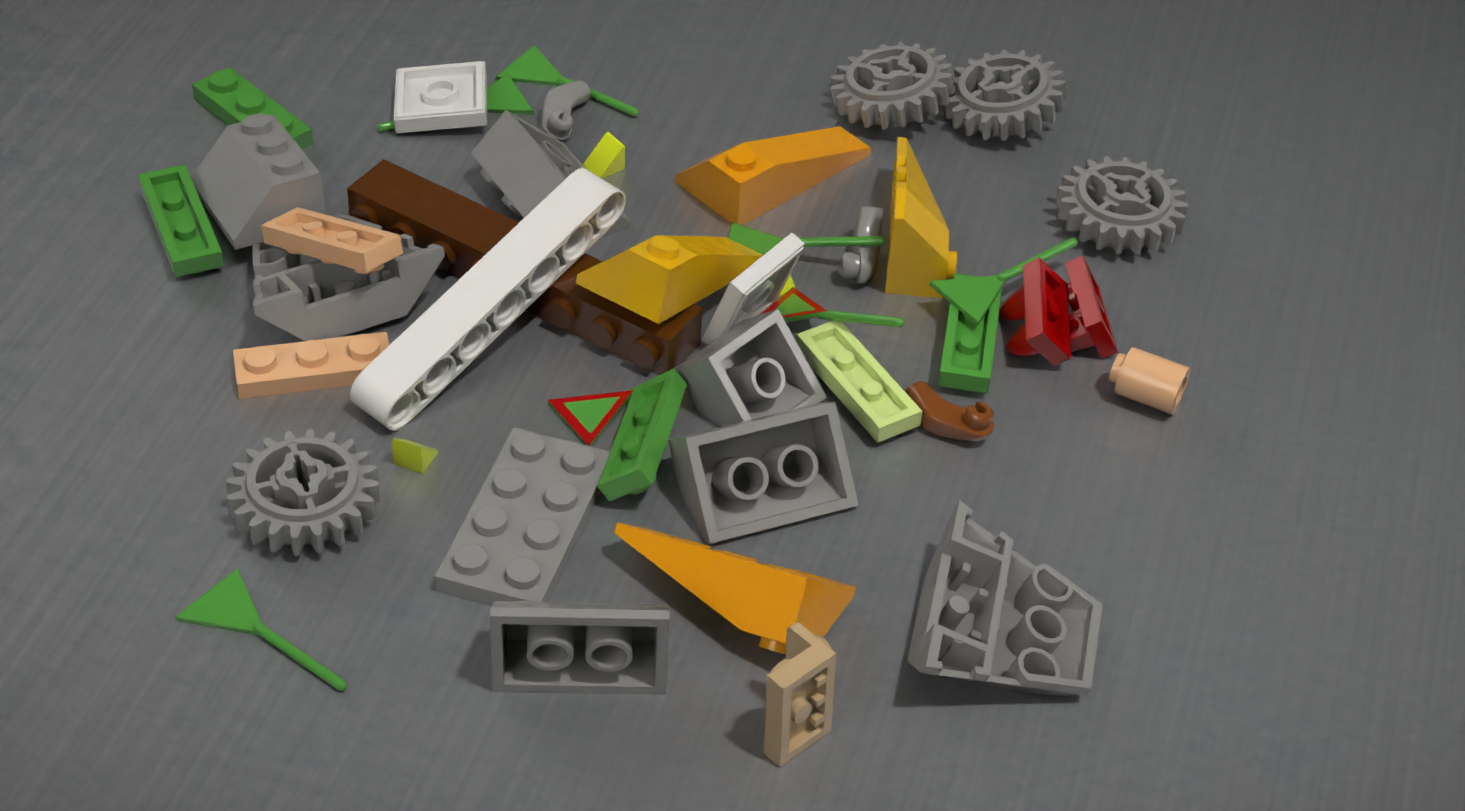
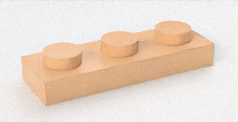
[261,207,403,274]
[233,332,389,399]

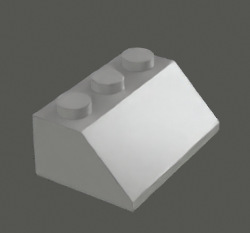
[471,110,631,237]
[191,114,327,250]
[668,402,859,544]
[490,600,670,695]

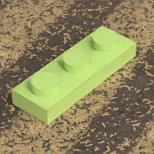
[796,321,923,443]

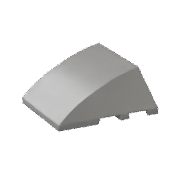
[252,214,445,341]
[907,500,1103,696]

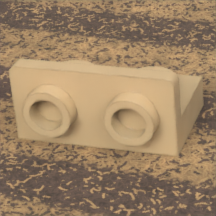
[764,622,837,767]

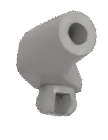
[540,80,591,141]
[839,206,883,284]

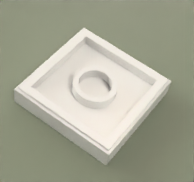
[394,61,487,133]
[701,232,805,345]

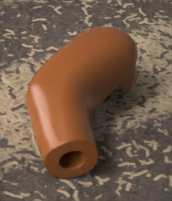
[905,381,994,442]

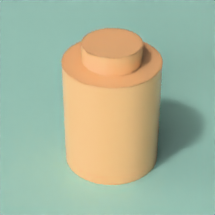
[1109,347,1191,415]

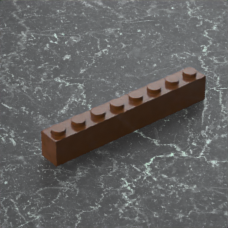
[347,159,703,375]

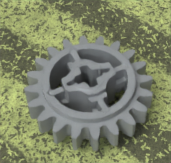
[831,42,955,129]
[944,50,1067,141]
[1056,156,1189,255]
[226,429,380,556]

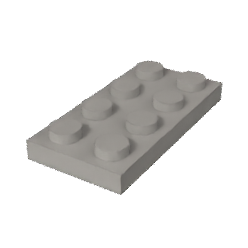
[435,427,610,606]

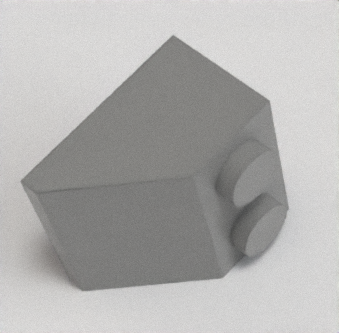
[674,309,827,427]

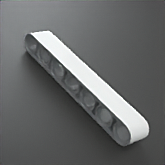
[350,168,626,431]

